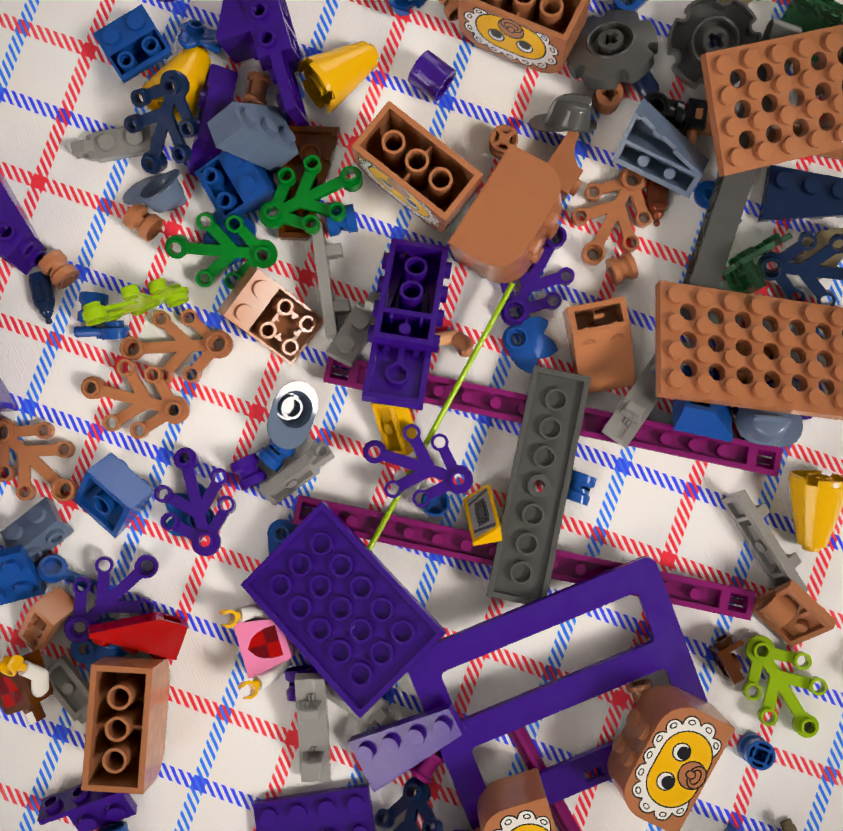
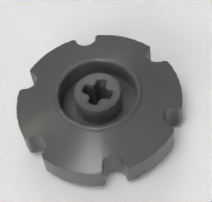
[666,0,762,89]
[566,9,658,90]

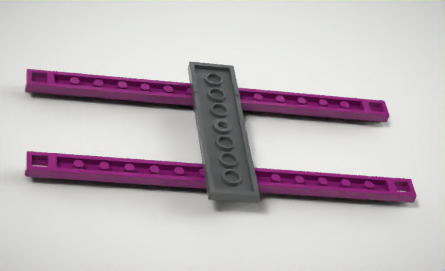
[292,356,783,621]

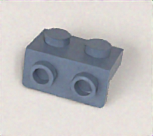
[0,497,74,563]

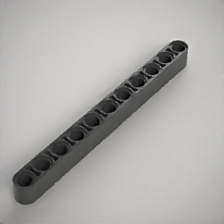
[680,18,802,320]

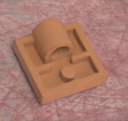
[753,579,837,647]

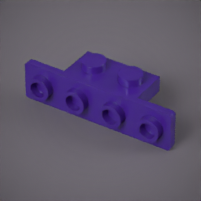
[187,64,238,177]
[37,784,137,831]

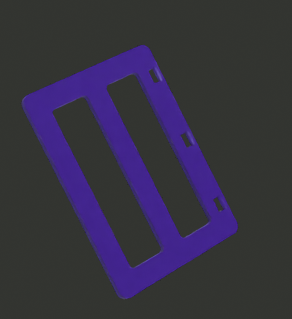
[408,556,708,831]

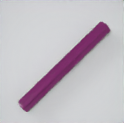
[509,726,581,831]

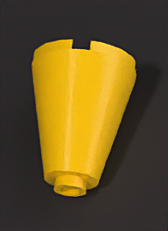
[298,41,379,113]
[140,45,211,127]
[788,470,843,552]

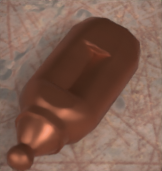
[646,179,669,227]

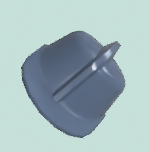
[122,169,187,213]
[266,381,319,450]
[735,408,803,447]

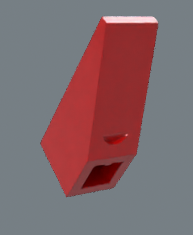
[88,612,188,660]

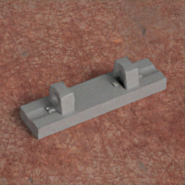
[310,221,351,340]
[601,354,684,448]
[720,490,808,592]
[294,673,332,782]

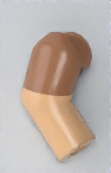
[435,330,474,357]

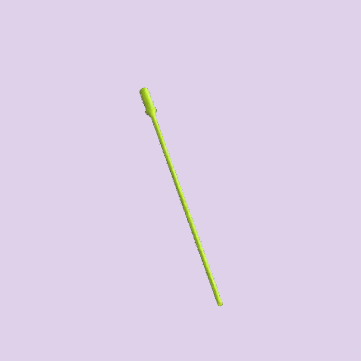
[367,282,515,551]

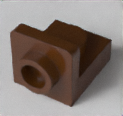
[708,634,745,684]

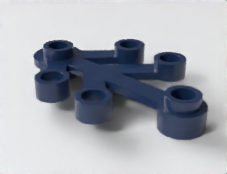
[124,70,200,174]
[757,231,843,306]
[375,777,443,831]

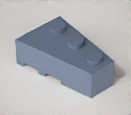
[611,97,709,198]
[207,101,299,172]

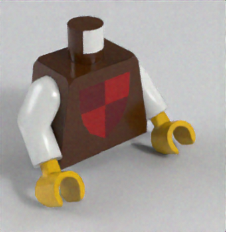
[0,649,53,725]

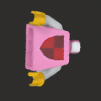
[219,604,295,699]

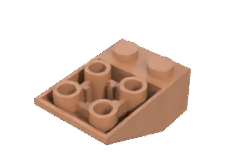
[217,266,324,366]
[562,296,636,394]

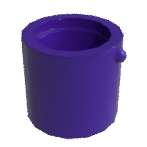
[407,50,456,102]

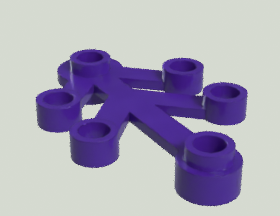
[500,225,575,326]
[363,424,473,507]
[154,447,237,557]
[64,554,159,643]

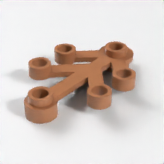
[571,168,653,266]
[119,309,233,384]
[81,359,190,439]
[0,418,78,502]

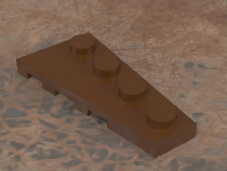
[279,126,340,241]

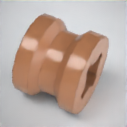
[592,83,624,115]
[489,125,518,159]
[605,251,639,286]

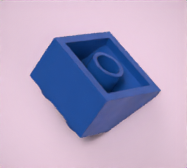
[73,452,154,538]

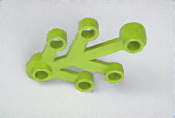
[82,278,189,326]
[742,635,828,738]

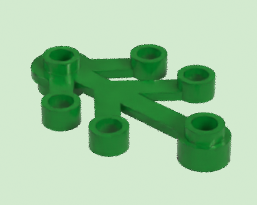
[259,155,363,235]
[165,212,278,290]

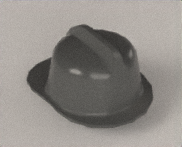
[529,93,597,132]

